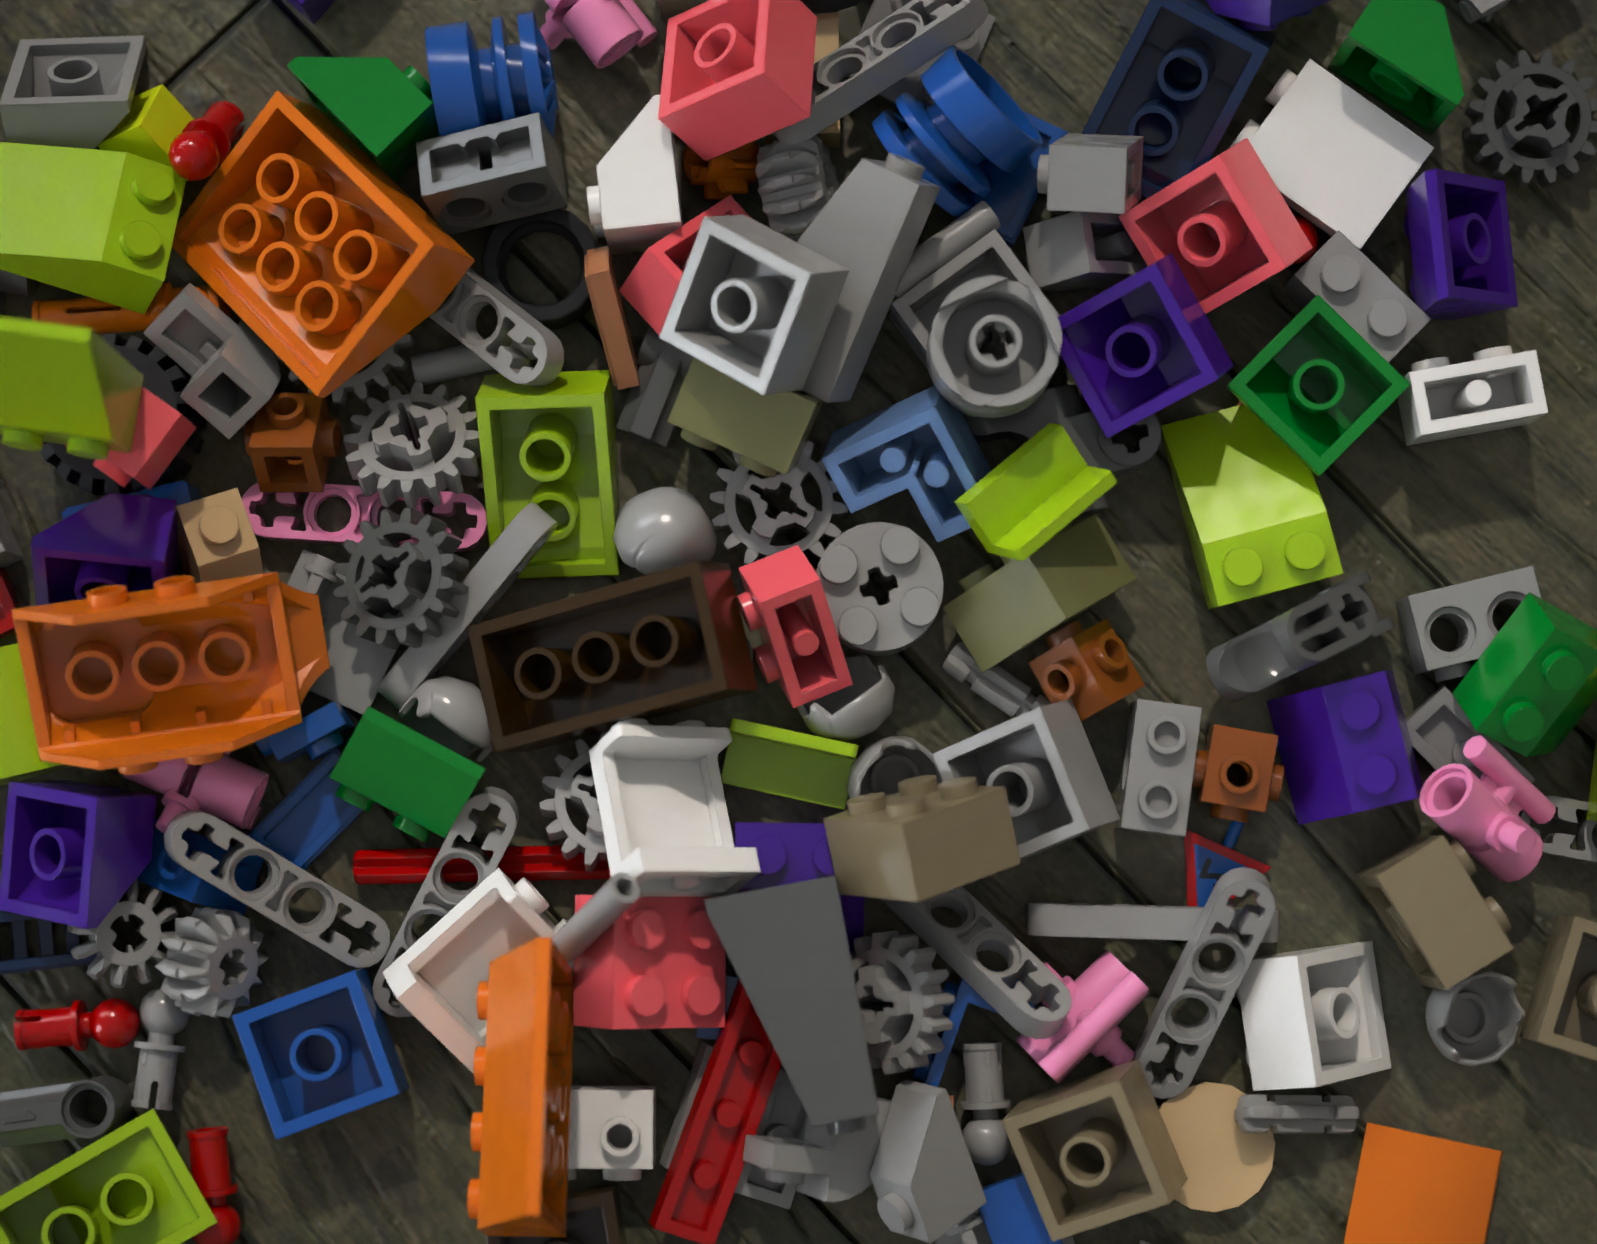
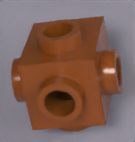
[244,393,342,492]
[1028,619,1145,721]
[1192,724,1284,823]

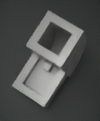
[143,283,281,439]
[743,1096,891,1202]

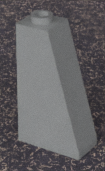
[797,153,941,403]

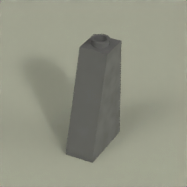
[704,875,879,1135]

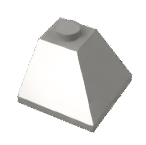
[0,35,147,149]

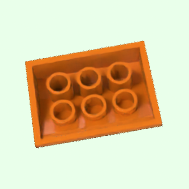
[172,90,475,398]
[467,938,574,1237]

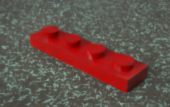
[649,979,782,1244]

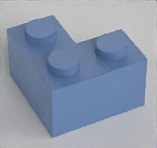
[821,386,992,543]

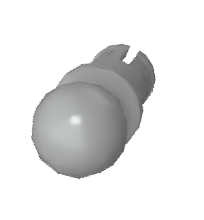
[130,986,191,1111]
[959,1041,1011,1166]

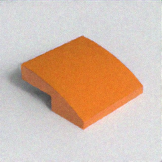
[1344,1122,1504,1244]

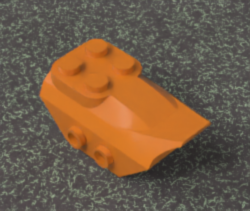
[11,572,330,775]

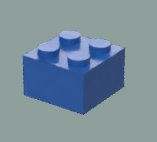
[232,968,409,1140]

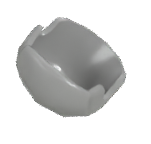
[612,487,718,575]
[797,654,895,741]
[398,676,494,762]
[847,736,943,799]
[1426,968,1526,1067]

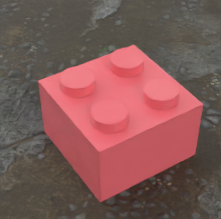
[658,0,817,161]
[1118,138,1313,314]
[573,895,726,1030]

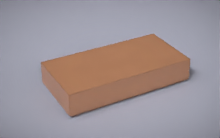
[584,245,640,390]

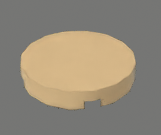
[1158,1081,1275,1212]

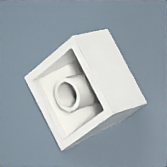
[587,95,684,255]
[1236,941,1392,1091]

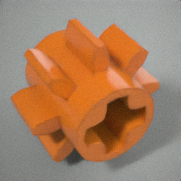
[683,141,760,200]

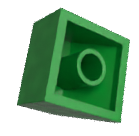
[1327,0,1464,135]
[287,57,440,183]
[1226,294,1411,477]
[1452,592,1597,757]
[329,706,486,843]

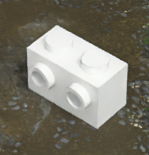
[1397,345,1548,446]
[568,1085,657,1181]

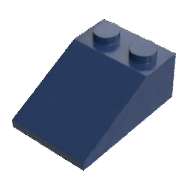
[1081,0,1277,198]

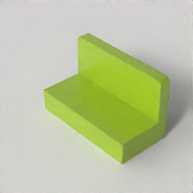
[954,423,1117,561]
[721,718,859,810]

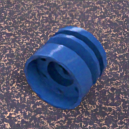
[425,11,559,141]
[872,45,1044,218]

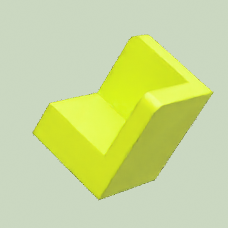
[98,84,194,181]

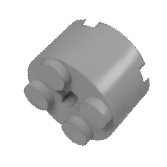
[926,275,1062,418]
[816,522,943,656]

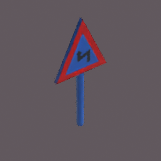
[1184,739,1279,907]

